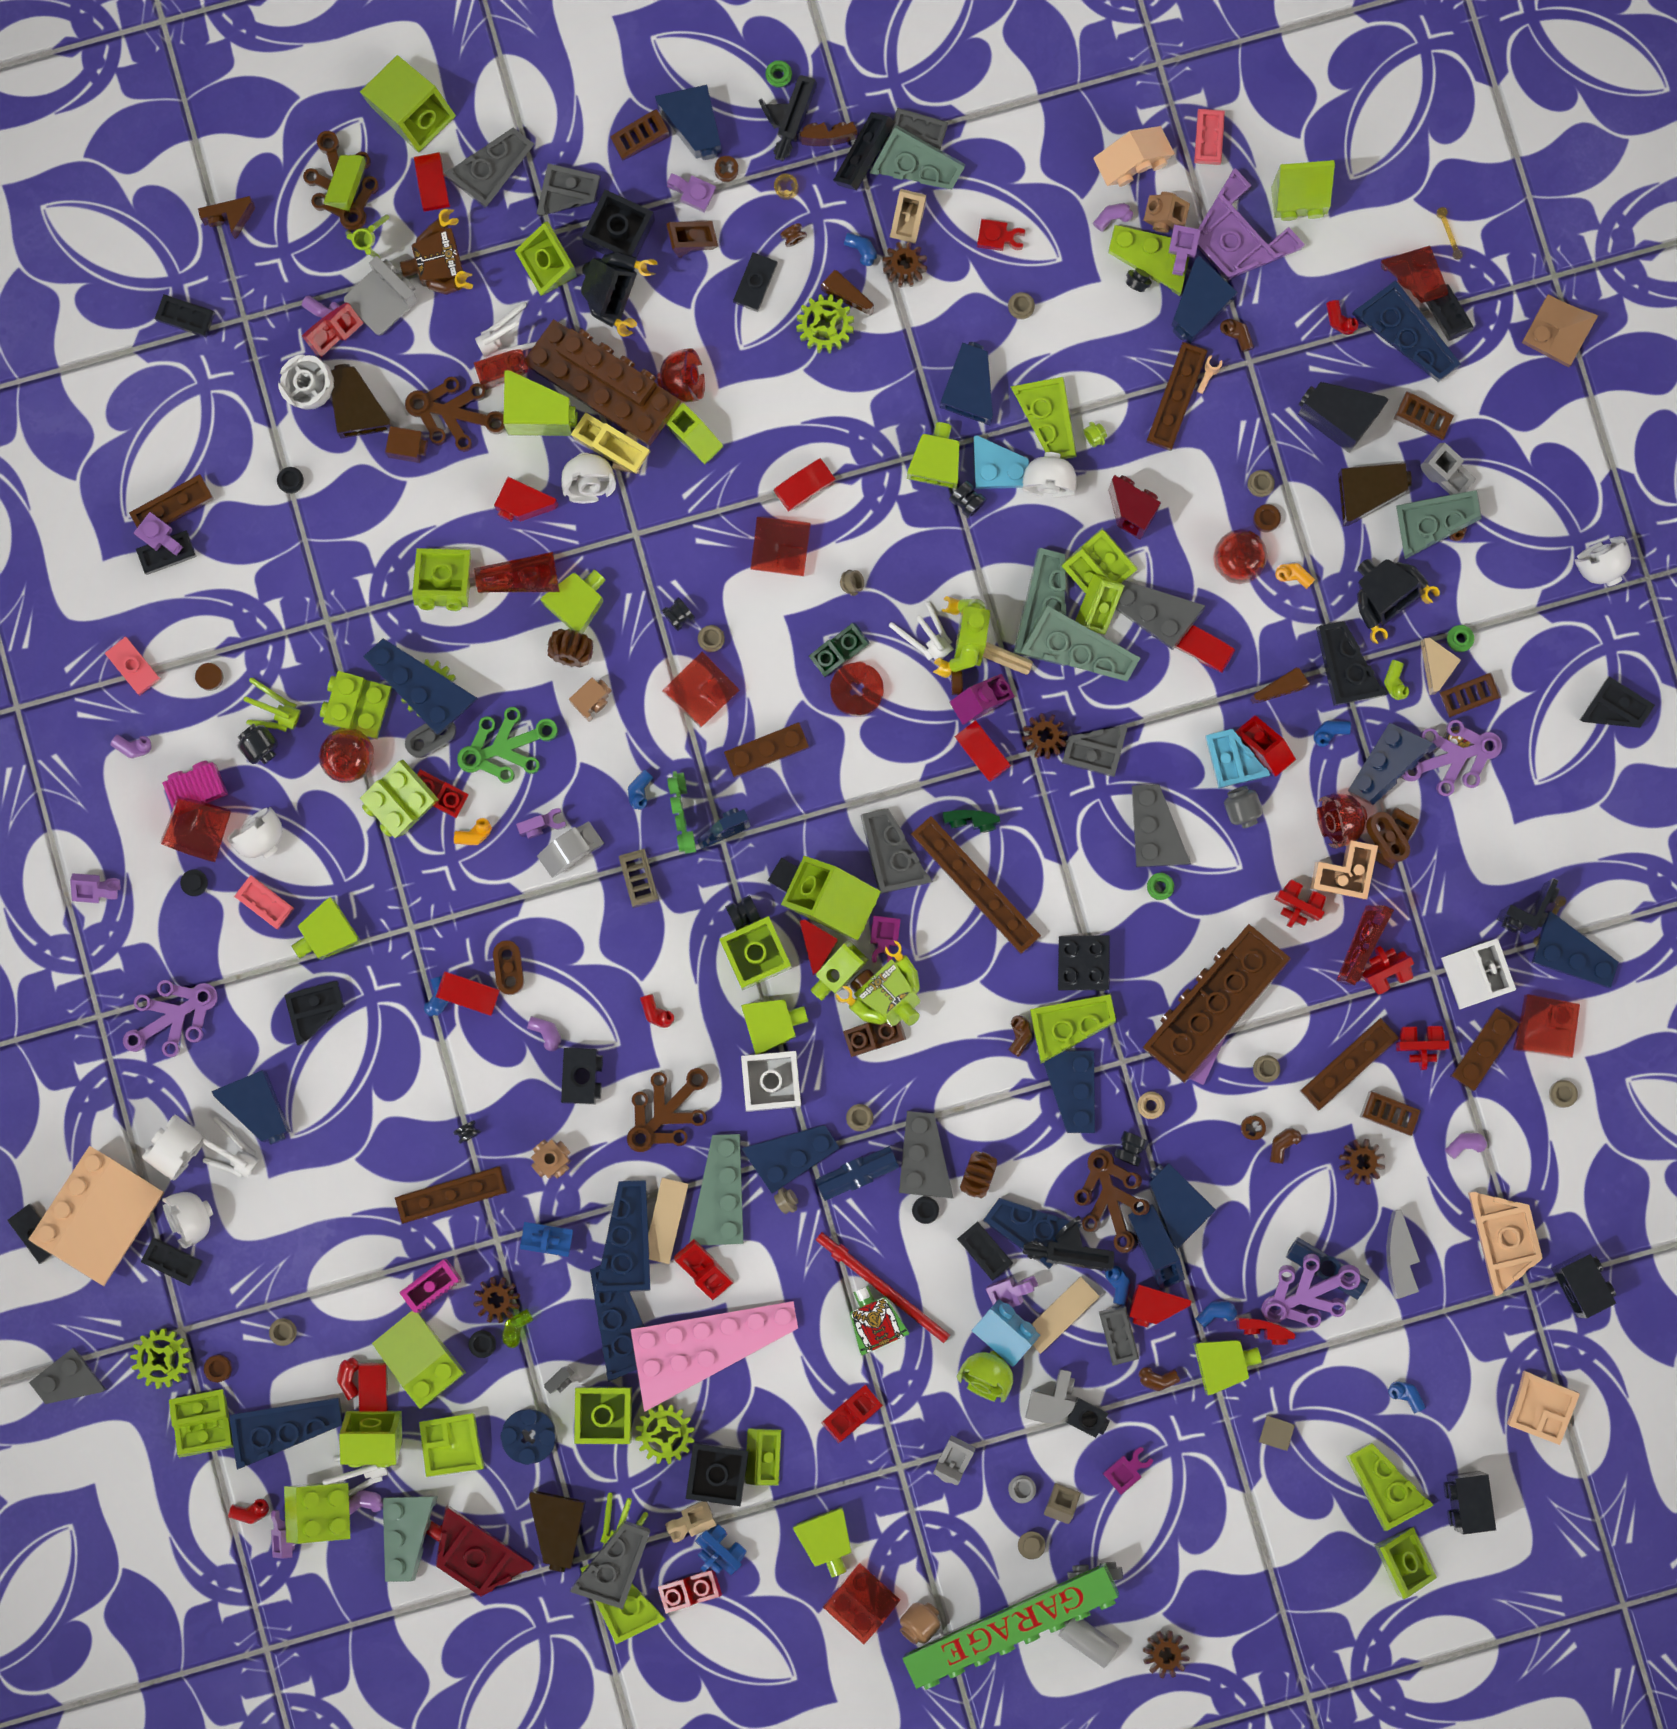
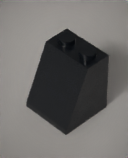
[1298,382,1389,453]

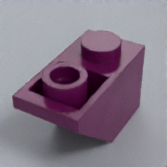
[949,674,1015,725]

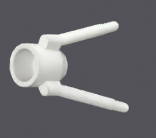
[475,303,536,359]
[889,602,954,660]
[203,1116,259,1178]
[322,1456,388,1497]

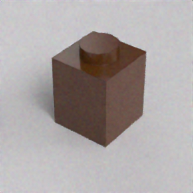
[385,426,428,463]

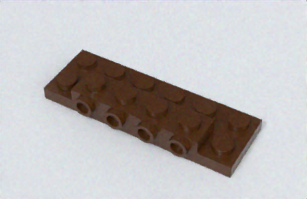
[523,319,681,446]
[1143,924,1291,1084]

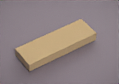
[648,1178,689,1264]
[1032,1277,1100,1354]

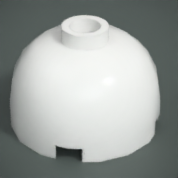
[278,355,334,410]
[1023,452,1077,498]
[561,453,616,504]
[1575,536,1631,586]
[227,807,283,858]
[162,1192,213,1248]

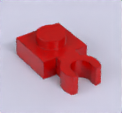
[977,219,1025,251]

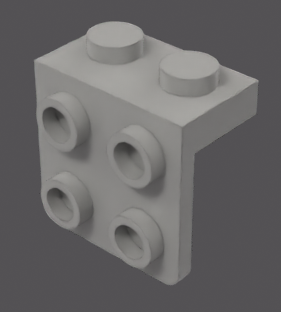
[344,256,418,336]

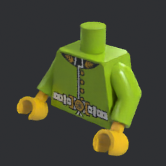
[933,596,991,678]
[835,940,921,1026]

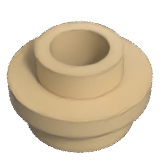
[1137,1092,1165,1119]

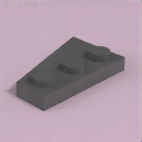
[443,127,534,208]
[1116,580,1205,650]
[1131,784,1191,867]
[899,1111,953,1198]
[570,1521,650,1609]

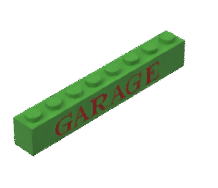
[902,1563,1119,1690]

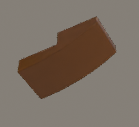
[800,121,857,146]
[843,1021,906,1057]

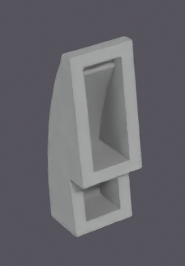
[1386,1210,1420,1299]

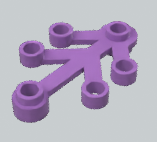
[1401,720,1502,796]
[123,980,218,1057]
[1262,1254,1360,1328]

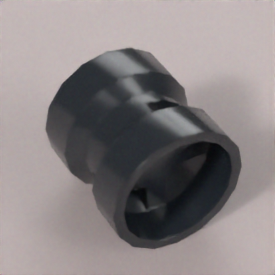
[949,480,987,518]
[725,895,761,931]
[1113,1131,1149,1167]

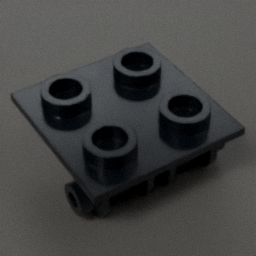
[1058,935,1110,991]

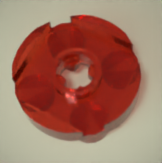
[830,662,884,717]

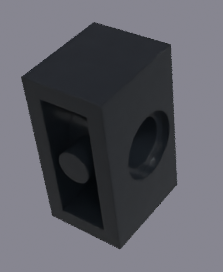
[561,1048,603,1105]

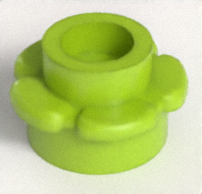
[1083,422,1107,448]

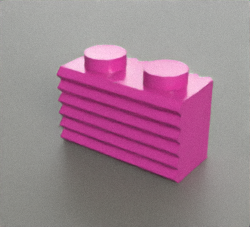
[162,760,228,815]
[399,1259,461,1313]

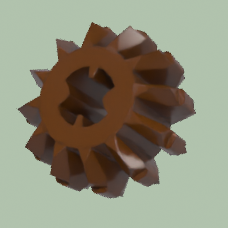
[882,241,927,288]
[547,629,593,668]
[1022,713,1068,760]
[1338,1139,1385,1185]
[960,1151,997,1199]
[473,1277,520,1323]
[1142,1630,1190,1678]

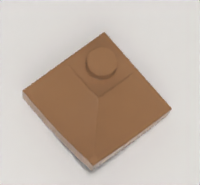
[1522,294,1598,368]

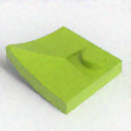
[419,1413,485,1477]

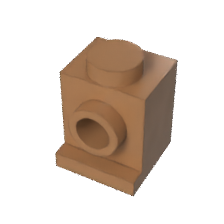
[569,677,612,722]

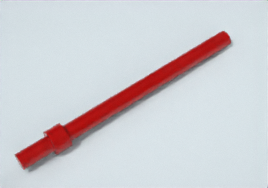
[815,1232,950,1343]

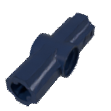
[815,1146,899,1201]
[1285,1237,1369,1300]

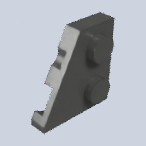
[537,163,601,216]
[1062,725,1128,777]
[29,1348,107,1404]

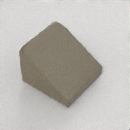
[1259,1415,1295,1451]
[1044,1483,1081,1524]

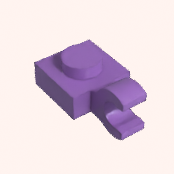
[667,173,716,213]
[1168,225,1200,276]
[134,512,183,556]
[516,808,567,839]
[70,873,121,903]
[986,1275,1038,1308]
[271,1510,295,1559]

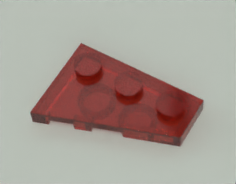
[474,552,560,593]
[1336,905,1394,985]

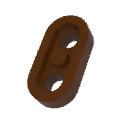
[1366,812,1410,864]
[493,940,524,995]

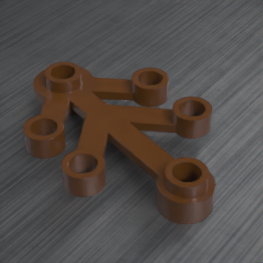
[303,131,379,231]
[405,377,505,452]
[627,1068,708,1152]
[1074,1149,1150,1253]

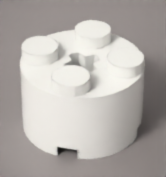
[142,1114,206,1181]

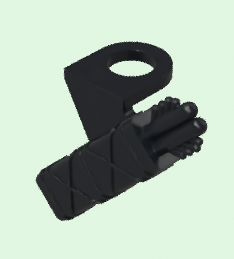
[758,75,817,161]
[1023,1216,1115,1272]

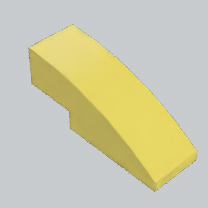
[571,412,650,474]

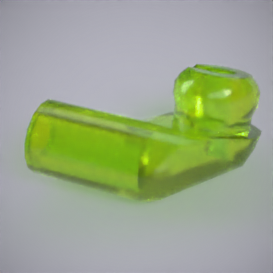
[502,1309,534,1348]

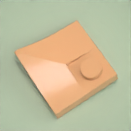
[1507,1370,1580,1445]

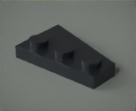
[1316,621,1388,706]

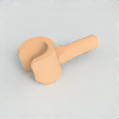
[1197,355,1222,394]

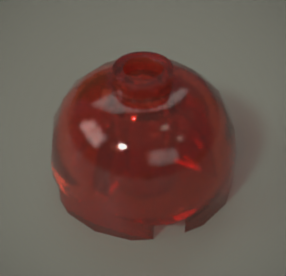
[657,348,705,403]
[1213,529,1268,584]
[319,728,374,783]
[1316,793,1367,849]

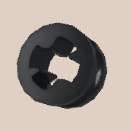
[453,1120,481,1144]

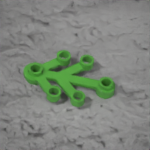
[457,707,558,784]
[667,771,696,854]

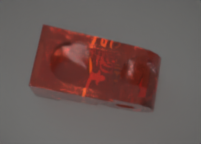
[474,349,529,390]

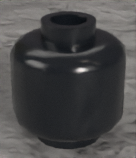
[238,724,278,765]

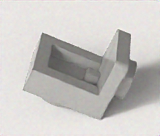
[933,1435,976,1485]

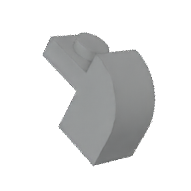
[1421,443,1476,495]
[537,821,604,878]
[1025,1369,1076,1423]

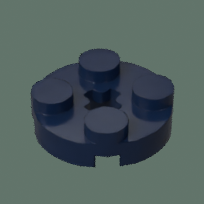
[500,1409,556,1465]

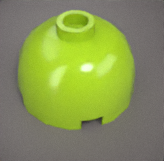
[956,1351,1013,1402]

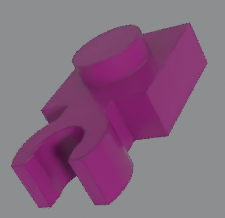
[870,916,901,963]
[1103,1447,1153,1495]

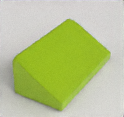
[323,155,366,211]
[1075,574,1125,635]
[745,1428,781,1485]

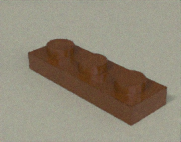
[129,474,214,528]
[724,722,809,778]
[1450,1008,1519,1091]

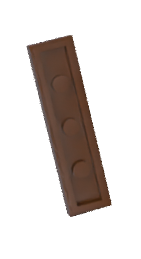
[1146,342,1208,451]
[1300,1018,1399,1111]
[395,1166,508,1224]

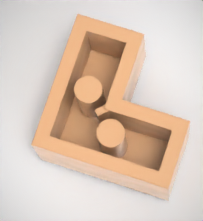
[1093,126,1175,187]
[1310,840,1378,899]

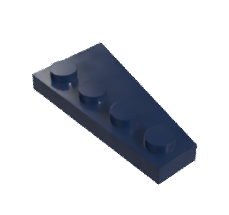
[1352,280,1461,382]
[229,1397,343,1470]

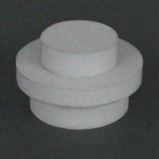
[1008,1475,1036,1503]

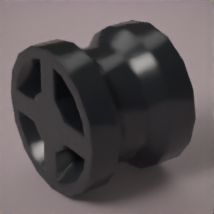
[661,597,695,631]

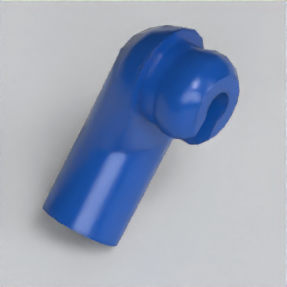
[844,233,877,266]
[1313,720,1351,747]
[628,769,654,810]
[424,976,448,1016]
[1105,1266,1131,1306]
[1195,1301,1238,1328]
[1388,1381,1426,1414]

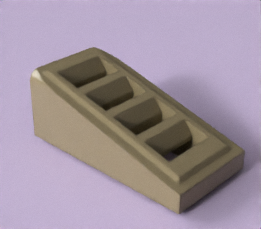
[619,849,659,908]

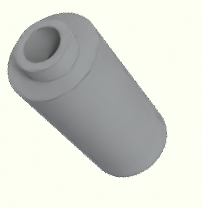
[1058,1618,1119,1668]

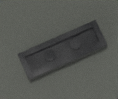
[833,112,895,191]

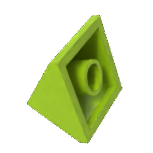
[515,221,577,296]
[1374,1527,1437,1599]

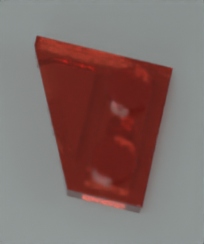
[1381,246,1448,303]

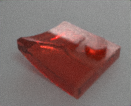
[750,517,811,577]
[662,651,740,728]
[160,795,231,862]
[1513,994,1580,1059]

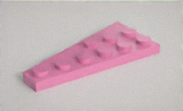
[630,1301,798,1412]

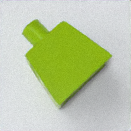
[907,422,959,489]
[540,570,606,634]
[291,897,361,960]
[810,941,870,1001]
[741,1000,808,1055]
[1193,1340,1262,1395]
[793,1507,851,1578]

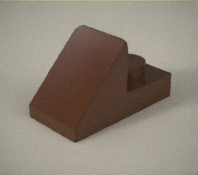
[198,196,255,239]
[666,221,718,257]

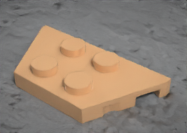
[1468,1192,1543,1296]

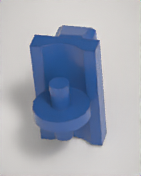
[520,1222,573,1257]
[695,1524,747,1575]

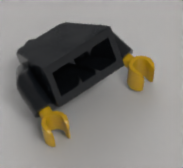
[581,252,658,337]
[1357,559,1440,644]

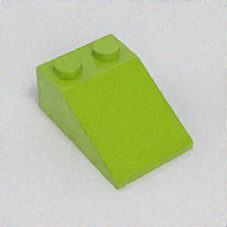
[1271,160,1335,221]
[372,1311,466,1409]

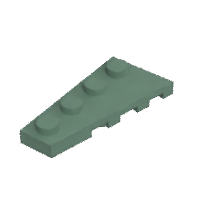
[1013,548,1066,666]
[1020,605,1140,681]
[689,1134,744,1245]

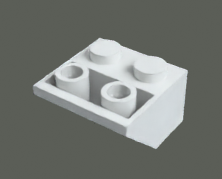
[1441,938,1516,1010]

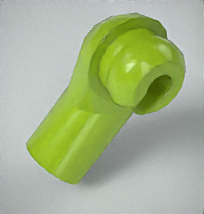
[1384,660,1409,700]

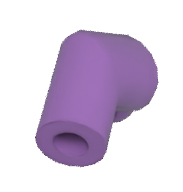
[1093,203,1133,232]
[302,296,340,318]
[110,734,151,758]
[527,1016,561,1051]
[1445,1133,1487,1159]
[349,1490,383,1515]

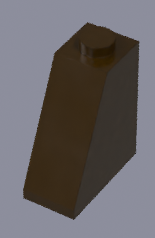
[331,364,393,439]
[1338,463,1412,527]
[529,1490,586,1572]

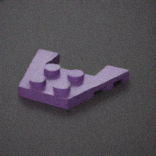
[1197,168,1305,280]

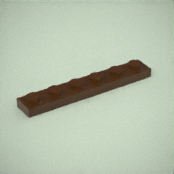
[911,816,1041,955]

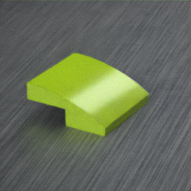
[1061,527,1138,594]
[169,1389,233,1458]

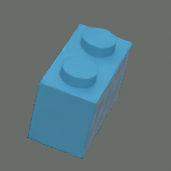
[971,1299,1040,1367]

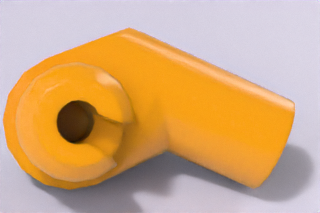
[1275,563,1316,589]
[454,818,491,845]

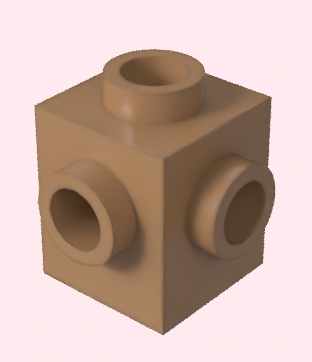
[1143,192,1190,233]
[531,1139,571,1179]

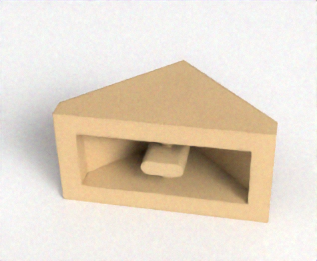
[890,189,926,244]
[1420,638,1461,695]

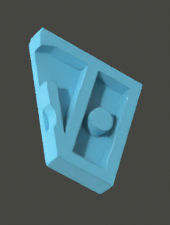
[974,436,1029,489]
[1205,729,1270,789]

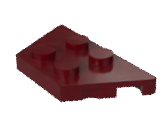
[436,1505,534,1597]

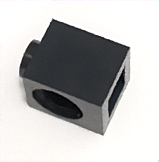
[1065,1397,1110,1438]

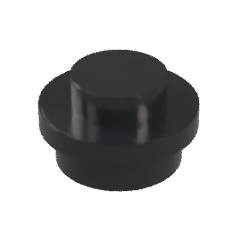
[1126,268,1152,292]
[277,467,304,494]
[180,869,208,897]
[912,1196,939,1224]
[468,1330,496,1358]

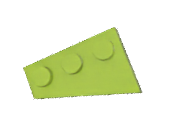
[1108,225,1189,296]
[1011,377,1077,459]
[1030,994,1116,1064]
[1346,1443,1434,1531]
[580,1564,666,1644]

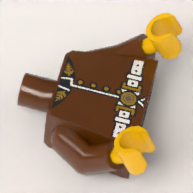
[400,209,473,295]

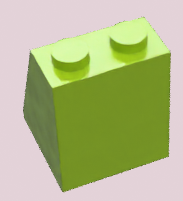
[360,55,456,153]
[503,371,578,436]
[781,856,881,940]

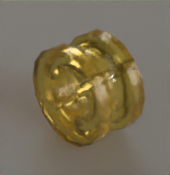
[774,173,799,200]

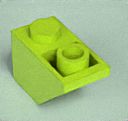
[666,403,724,465]

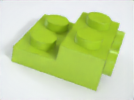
[412,548,471,611]
[320,671,392,739]
[360,760,439,838]

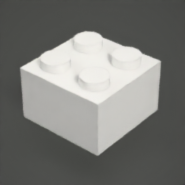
[741,1051,801,1112]

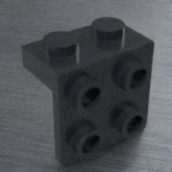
[1496,878,1560,934]

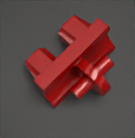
[1274,879,1326,928]
[1360,945,1414,995]
[1396,1026,1449,1070]

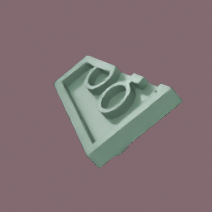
[870,125,966,190]
[1396,490,1482,559]
[383,1496,438,1582]

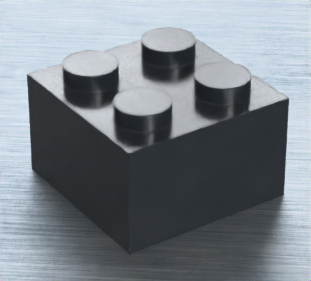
[582,189,655,257]
[1551,1253,1617,1319]
[685,1442,749,1507]
[1443,1471,1496,1535]

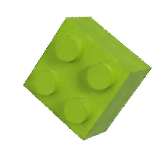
[719,916,792,991]
[574,1387,632,1444]
[339,1411,402,1468]
[284,1482,350,1544]

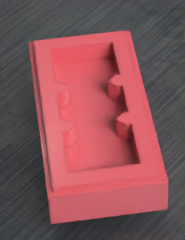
[1194,109,1225,165]
[105,636,161,696]
[234,875,295,930]

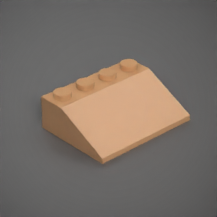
[28,1146,164,1286]

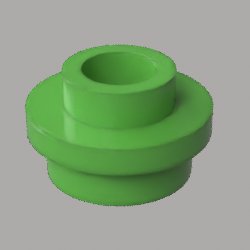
[765,60,792,88]
[1447,625,1474,652]
[1147,873,1174,900]

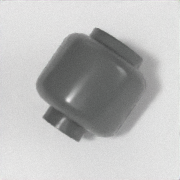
[1224,786,1263,828]

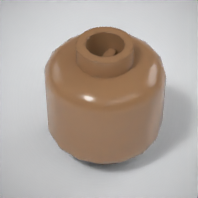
[900,1602,941,1645]

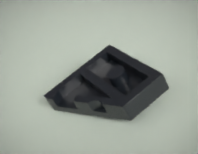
[1579,676,1655,728]
[284,981,345,1046]

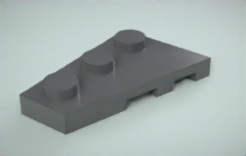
[860,809,933,894]

